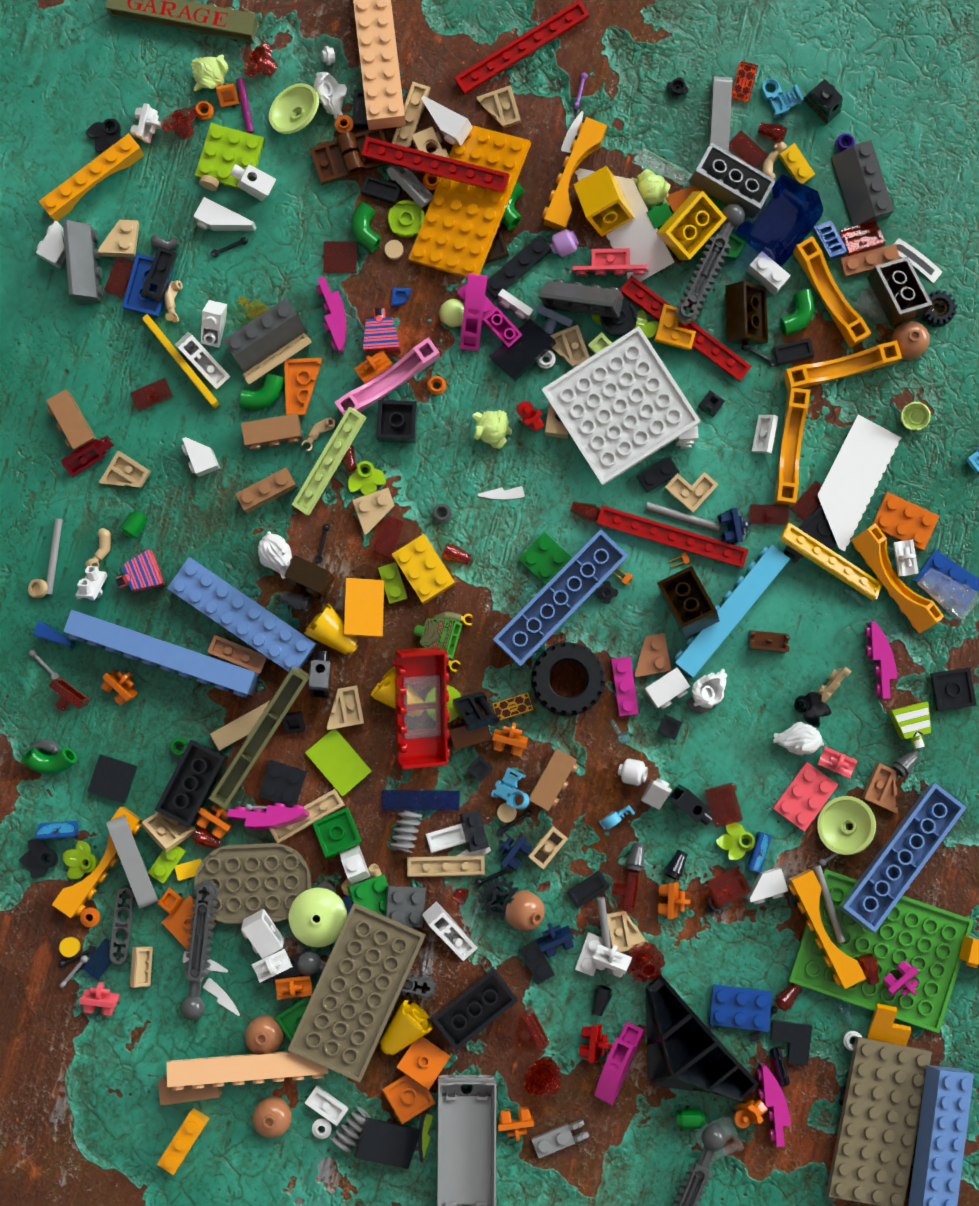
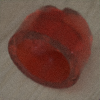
[453,888,469,905]

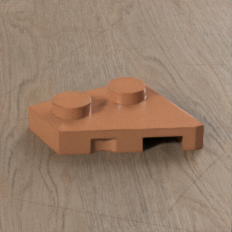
[634,633,671,678]
[862,762,898,814]

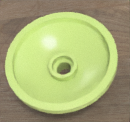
[269,83,319,134]
[817,796,876,855]
[289,887,348,947]

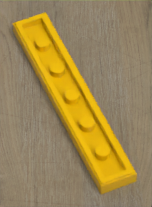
[142,314,220,409]
[779,523,883,601]

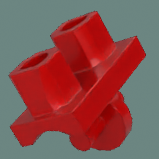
[517,401,544,432]
[579,1024,612,1063]

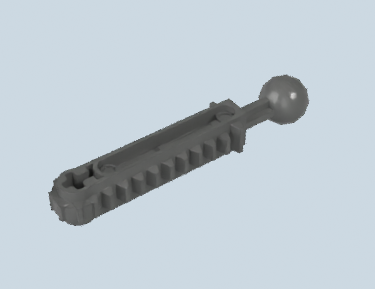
[675,203,745,325]
[180,879,219,1020]
[297,952,436,999]
[673,1125,727,1206]

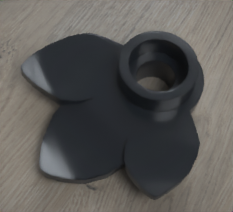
[86,119,122,153]
[794,692,832,727]
[19,839,58,878]

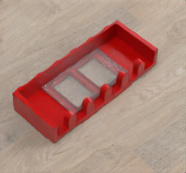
[395,647,450,769]

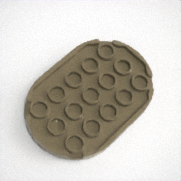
[194,843,312,924]

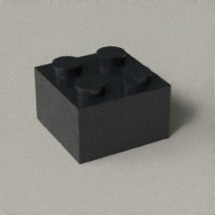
[376,400,418,443]

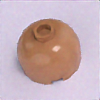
[890,321,930,360]
[505,890,545,931]
[245,1015,285,1055]
[253,1096,292,1138]

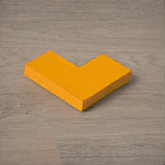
[654,304,696,351]
[867,1003,911,1046]

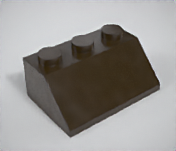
[725,281,768,344]

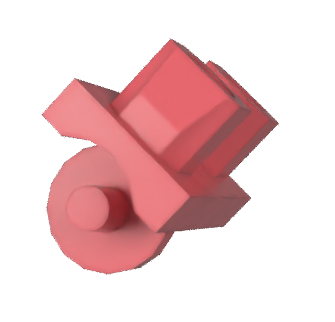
[817,746,857,779]
[79,982,120,1016]

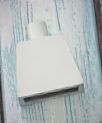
[230,164,276,202]

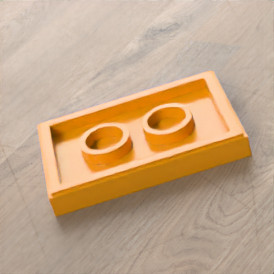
[343,578,384,638]

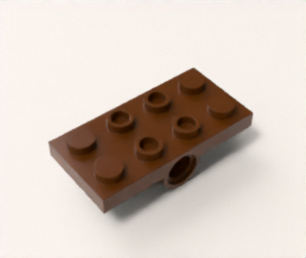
[310,129,388,185]

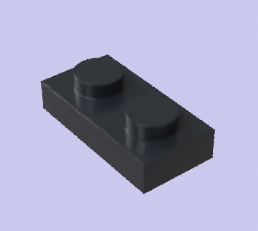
[637,456,680,493]
[459,809,489,852]
[519,940,555,984]

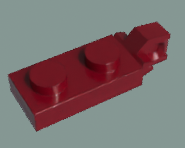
[60,435,114,477]

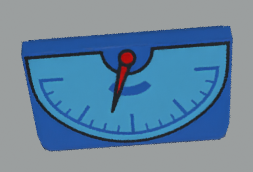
[35,821,79,839]
[747,831,771,872]

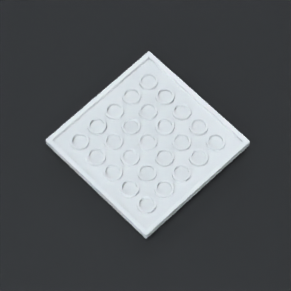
[542,326,701,485]

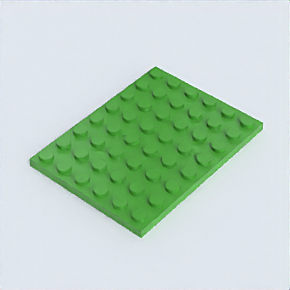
[788,869,974,1033]

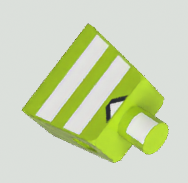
[888,701,931,749]

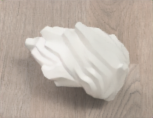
[314,72,347,119]
[258,531,292,579]
[692,669,727,708]
[773,722,824,755]

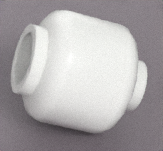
[618,759,648,786]

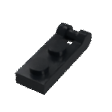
[141,247,178,303]

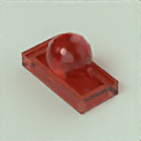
[518,1007,550,1051]

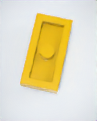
[778,143,815,186]

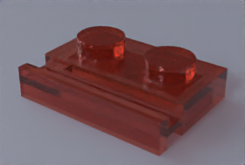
[839,220,886,256]
[705,782,743,828]
[705,866,751,908]

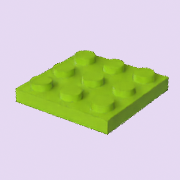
[195,123,265,191]

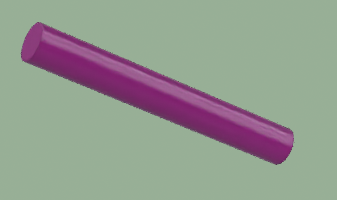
[236,78,254,134]

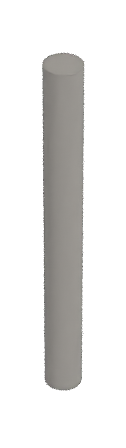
[646,502,721,531]
[46,518,63,595]
[813,865,845,943]
[597,897,613,974]

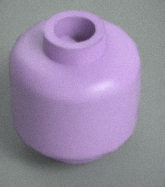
[550,229,579,257]

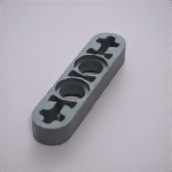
[110,887,135,964]

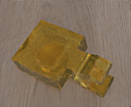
[237,296,270,320]

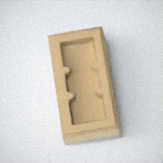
[130,946,153,988]

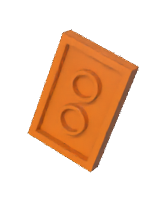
[871,492,939,551]

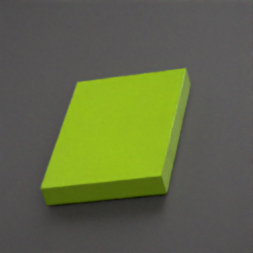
[305,729,372,797]

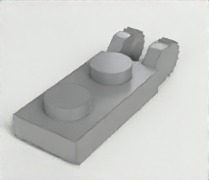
[387,165,433,208]
[531,1120,589,1158]

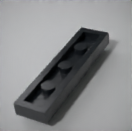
[486,235,552,300]

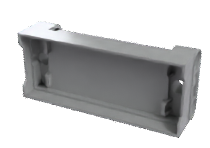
[437,1075,496,1206]

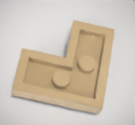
[664,472,719,514]

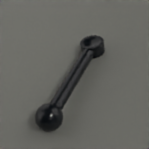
[211,237,248,258]
[741,343,777,367]
[315,524,330,563]
[497,809,531,836]
[475,866,513,886]
[58,945,97,968]
[751,1006,778,1041]

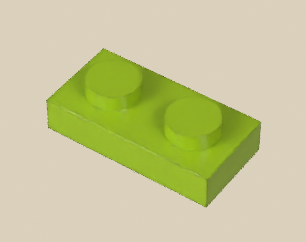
[378,562,408,604]
[148,845,187,884]

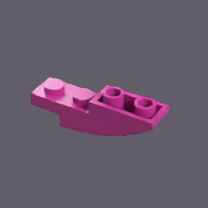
[460,273,487,351]
[316,276,347,355]
[456,283,522,348]
[865,621,897,699]
[227,803,309,830]
[594,1022,645,1105]
[757,1063,791,1147]

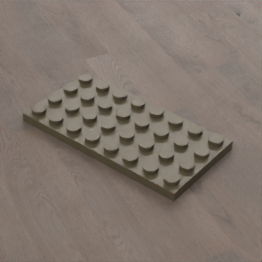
[288,902,426,1082]
[826,1036,932,1206]

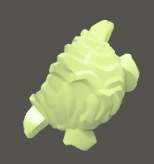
[191,55,228,92]
[631,169,671,209]
[472,410,512,449]

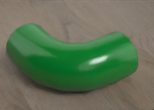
[501,181,525,230]
[351,202,382,253]
[779,289,814,336]
[239,374,284,410]
[21,747,77,774]

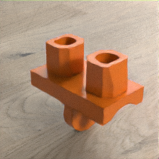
[354,350,393,384]
[101,670,138,705]
[492,722,529,756]
[196,804,234,839]
[658,882,690,919]
[275,976,313,1000]
[734,1100,767,1128]
[498,1107,534,1142]

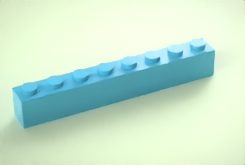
[673,544,790,678]

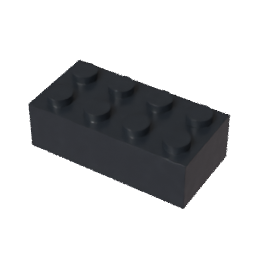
[155,740,229,827]
[431,966,518,1051]

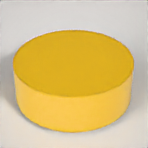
[59,937,80,957]

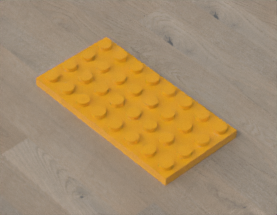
[408,125,531,278]

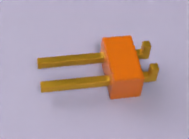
[613,568,634,586]

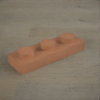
[840,244,900,278]
[207,635,268,674]

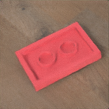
[772,762,838,832]

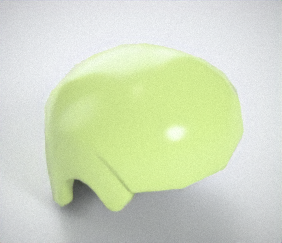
[439,299,465,327]
[901,402,931,431]

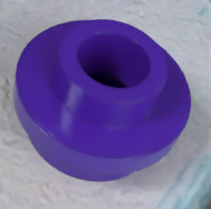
[836,134,855,152]

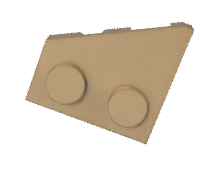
[352,487,395,535]
[326,685,364,730]

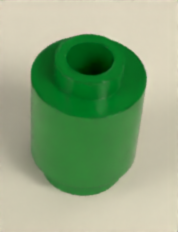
[120,509,147,539]
[676,1109,705,1130]

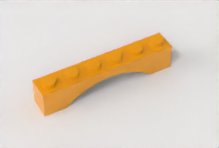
[542,117,607,231]
[39,133,145,222]
[793,236,871,348]
[782,340,902,392]
[773,387,810,506]
[851,523,944,634]
[52,807,143,918]
[788,869,866,989]

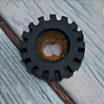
[922,290,957,327]

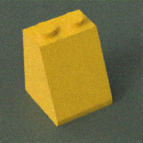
[574,166,634,237]

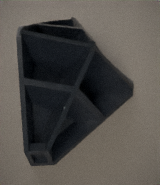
[646,974,759,1102]

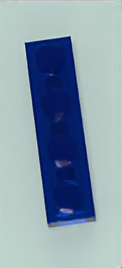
[382,790,460,810]

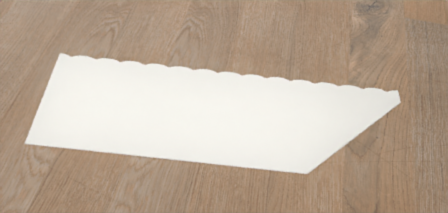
[575,168,674,282]
[817,415,901,551]

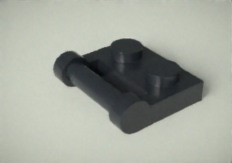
[453,692,500,731]

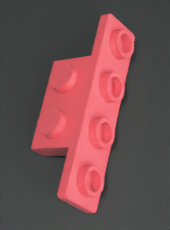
[572,248,648,276]

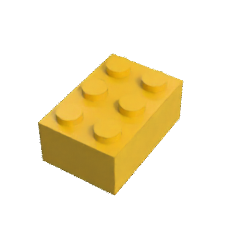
[656,191,727,260]
[392,534,455,605]

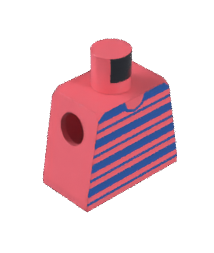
[363,308,400,354]
[116,550,165,592]

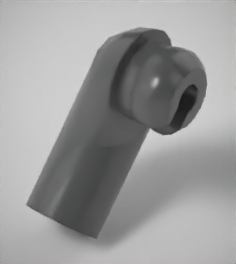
[151,235,179,250]
[687,697,716,714]
[29,739,59,755]

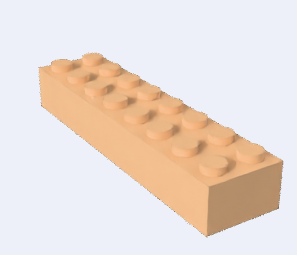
[353,0,406,130]

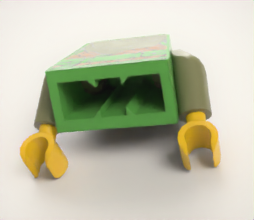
[414,611,473,672]

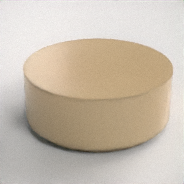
[199,175,219,191]
[385,240,404,260]
[28,579,48,598]
[497,803,517,822]

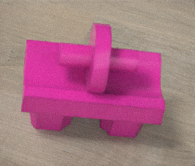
[883,961,919,997]

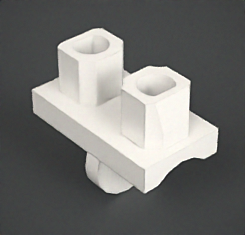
[130,103,162,143]
[893,540,919,577]
[75,566,107,601]
[592,945,632,977]
[252,949,293,982]

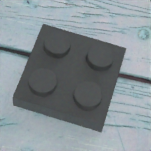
[384,885,426,927]

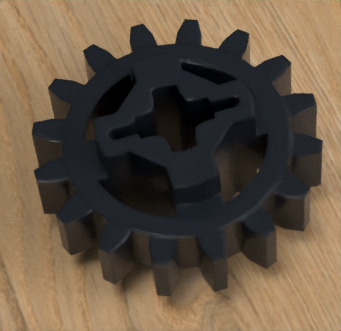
[479,877,518,920]

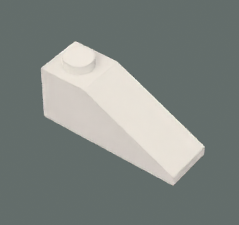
[421,96,473,146]
[193,197,256,231]
[174,332,230,389]
[422,901,477,961]

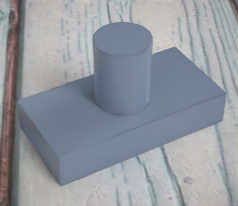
[536,305,574,335]

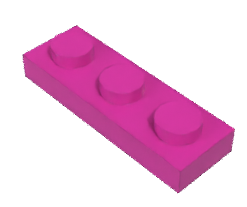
[611,657,639,716]

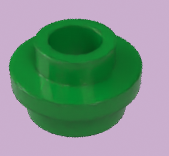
[170,737,189,757]

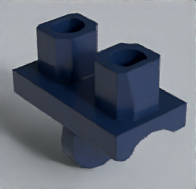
[717,508,751,545]
[499,835,533,871]
[537,923,574,958]

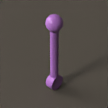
[574,73,588,110]

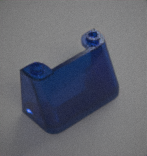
[736,174,823,267]

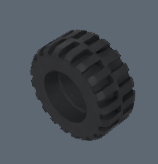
[531,642,605,716]

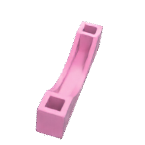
[334,337,440,416]

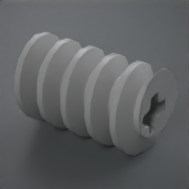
[390,810,422,853]
[330,1106,371,1152]

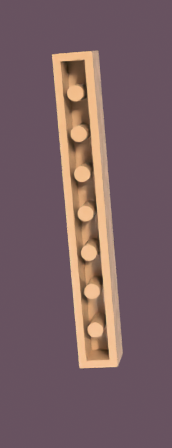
[167,1051,328,1090]

